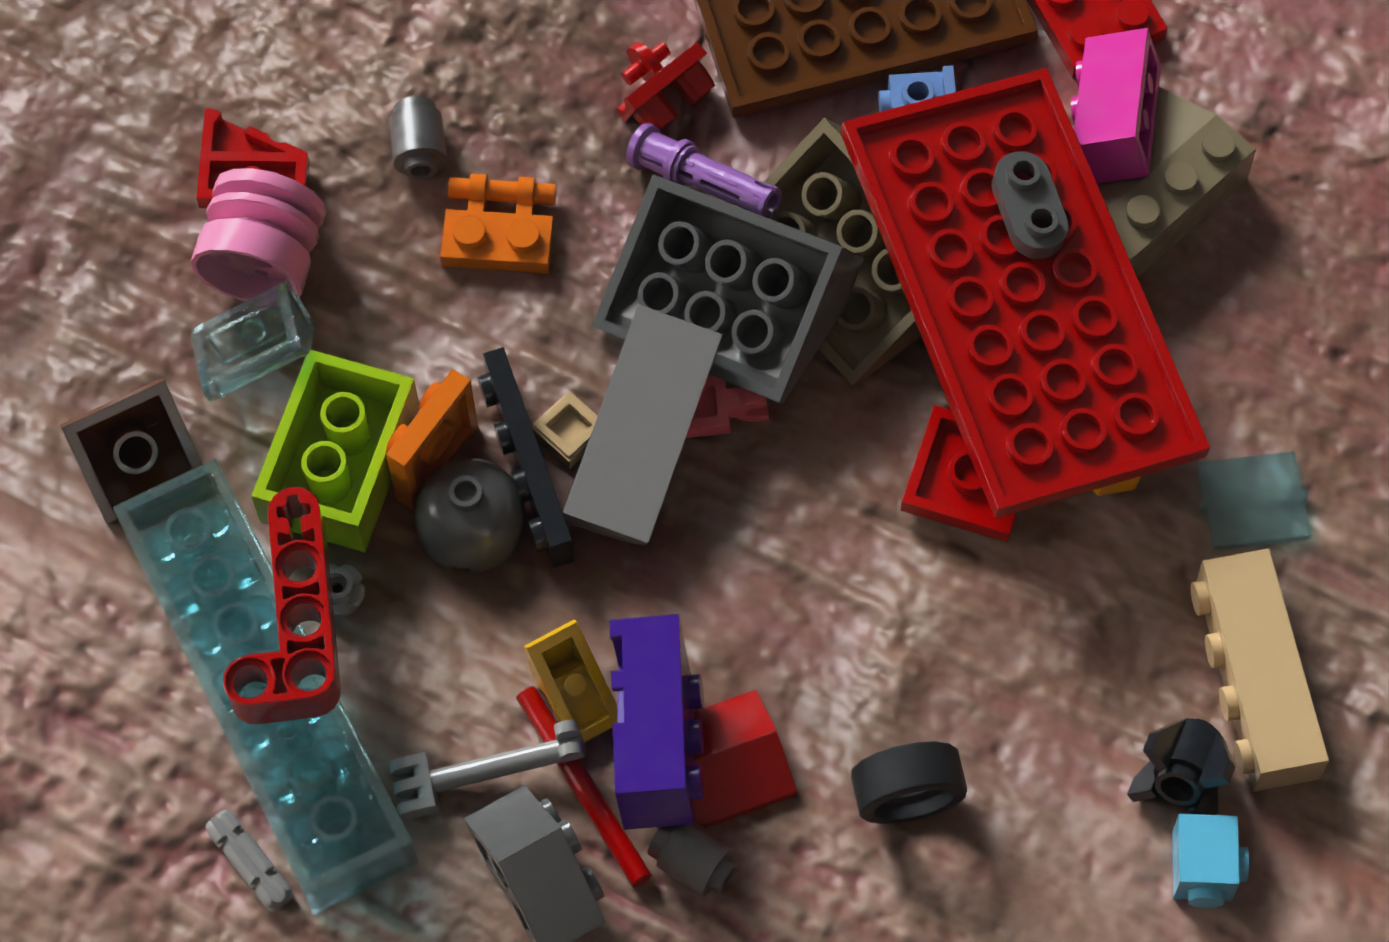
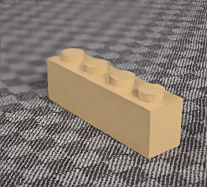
[1191,548,1329,792]

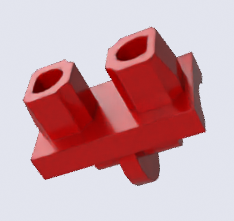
[615,41,716,131]

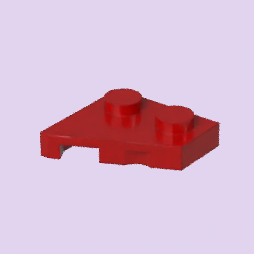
[196,108,310,208]

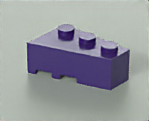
[609,614,704,830]

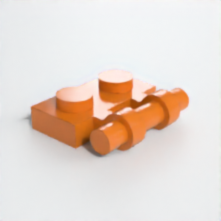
[440,173,557,274]

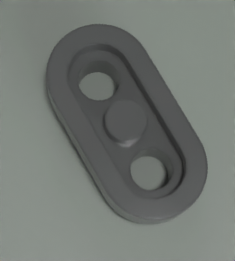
[992,151,1068,259]

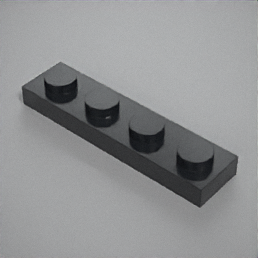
[477,347,574,568]

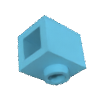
[1172,814,1249,908]

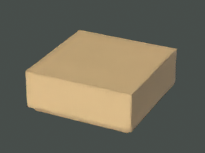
[531,391,597,469]

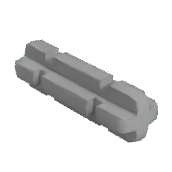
[206,809,294,912]

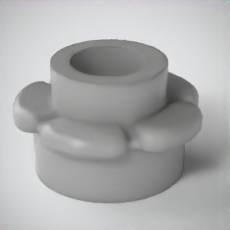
[329,564,365,617]

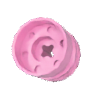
[190,168,326,305]

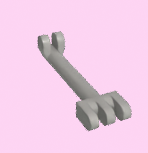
[389,720,587,820]

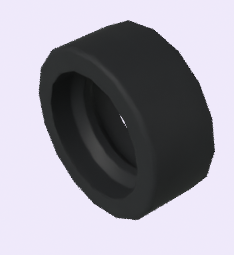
[851,741,967,824]

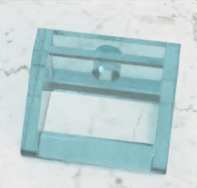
[191,280,316,402]

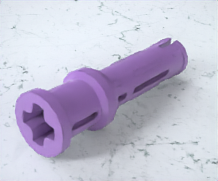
[626,122,782,218]

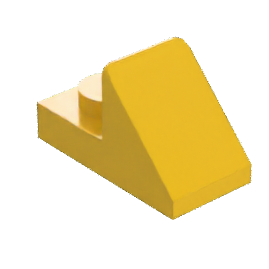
[524,619,617,742]

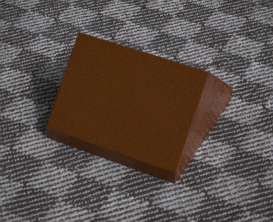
[60,378,208,524]

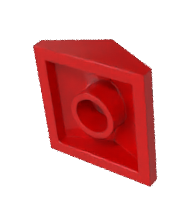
[694,690,797,828]

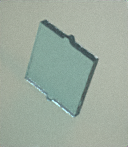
[1197,451,1312,551]

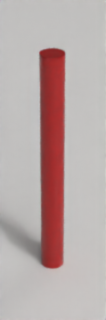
[516,686,652,888]

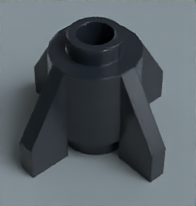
[1127,718,1236,815]

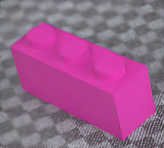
[1071,28,1161,184]

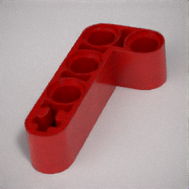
[223,487,341,724]

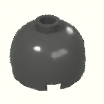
[414,458,526,572]

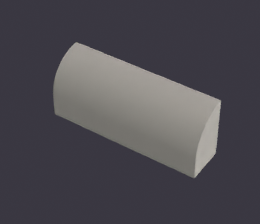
[563,304,722,545]

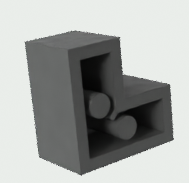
[464,785,606,942]

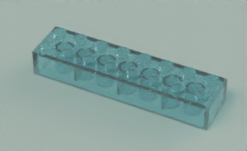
[113,459,418,915]

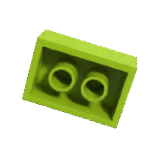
[251,349,419,552]

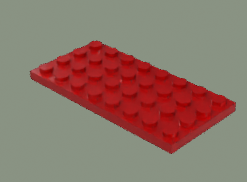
[840,68,1210,518]

